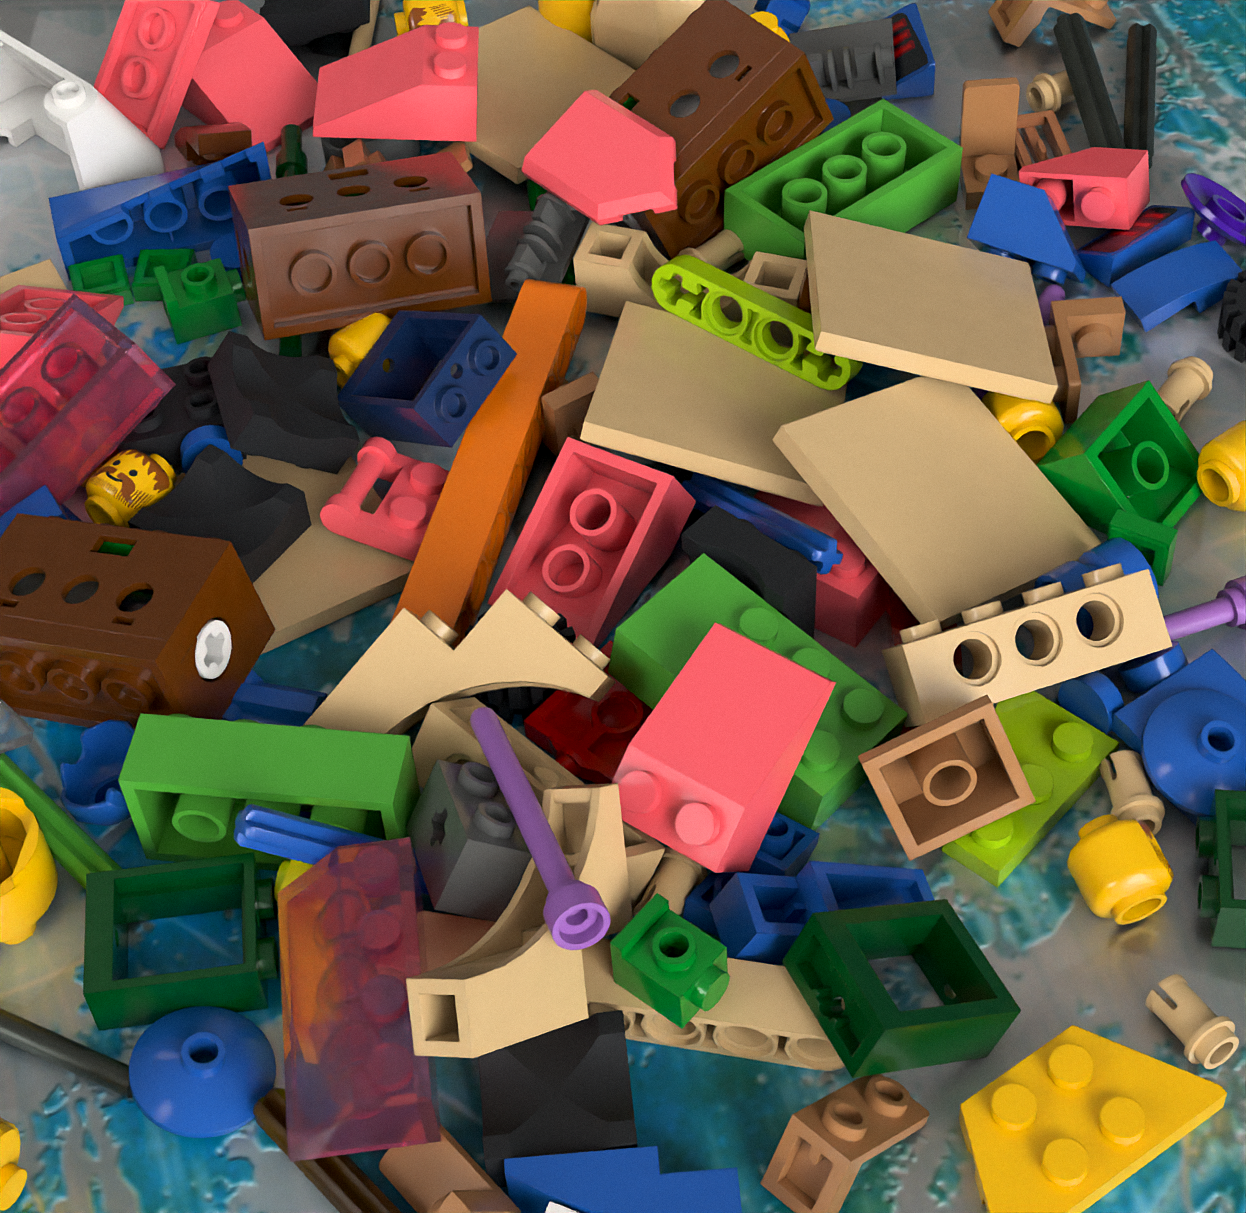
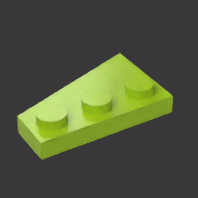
[941,691,1119,888]

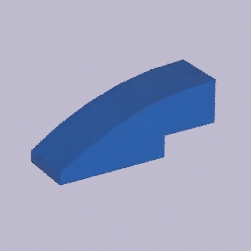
[709,861,935,965]
[504,1146,742,1213]

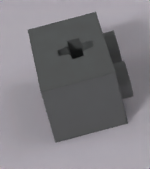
[406,759,532,922]

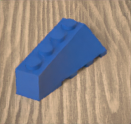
[48,142,272,281]

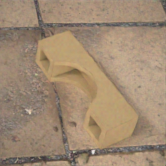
[573,222,807,346]

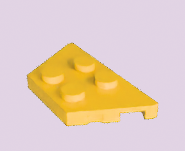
[958,1025,1227,1213]

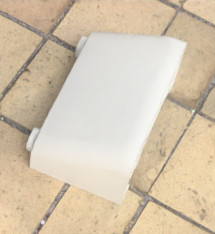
[0,30,165,191]

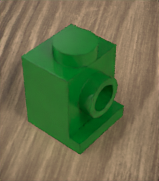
[153,258,246,344]
[610,893,730,1029]

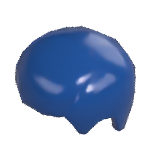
[60,719,135,826]

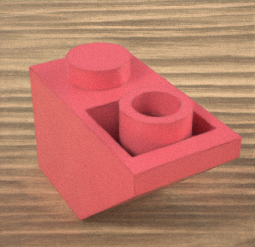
[1019,147,1150,230]

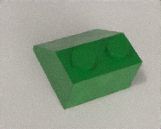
[1036,380,1203,536]

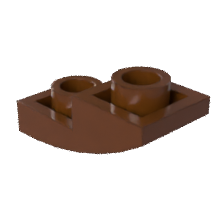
[174,122,252,165]

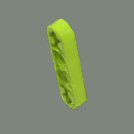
[651,254,863,390]

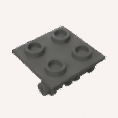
[789,18,897,102]
[486,191,590,303]

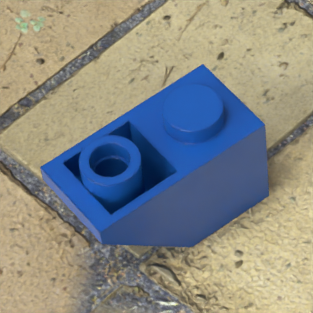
[967,173,1086,286]

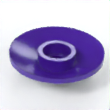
[1181,173,1246,247]

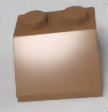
[858,694,1036,861]

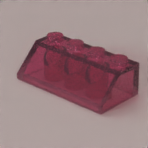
[0,294,176,517]
[277,837,442,1162]

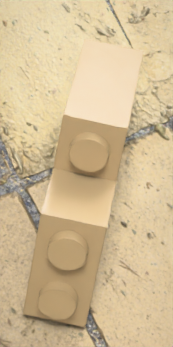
[304,589,616,735]
[406,783,633,1058]

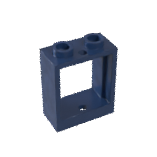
[338,310,517,448]

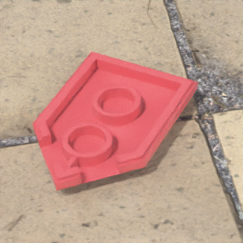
[521,89,677,225]

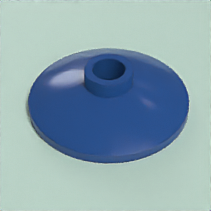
[1141,689,1246,817]
[129,1006,276,1138]

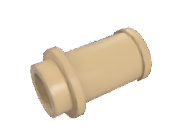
[1026,70,1075,113]
[677,229,745,271]
[1157,356,1213,424]
[1099,750,1165,835]
[633,846,707,916]
[1145,974,1239,1069]

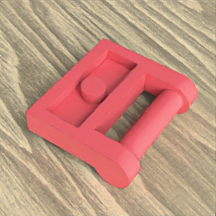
[320,436,449,561]

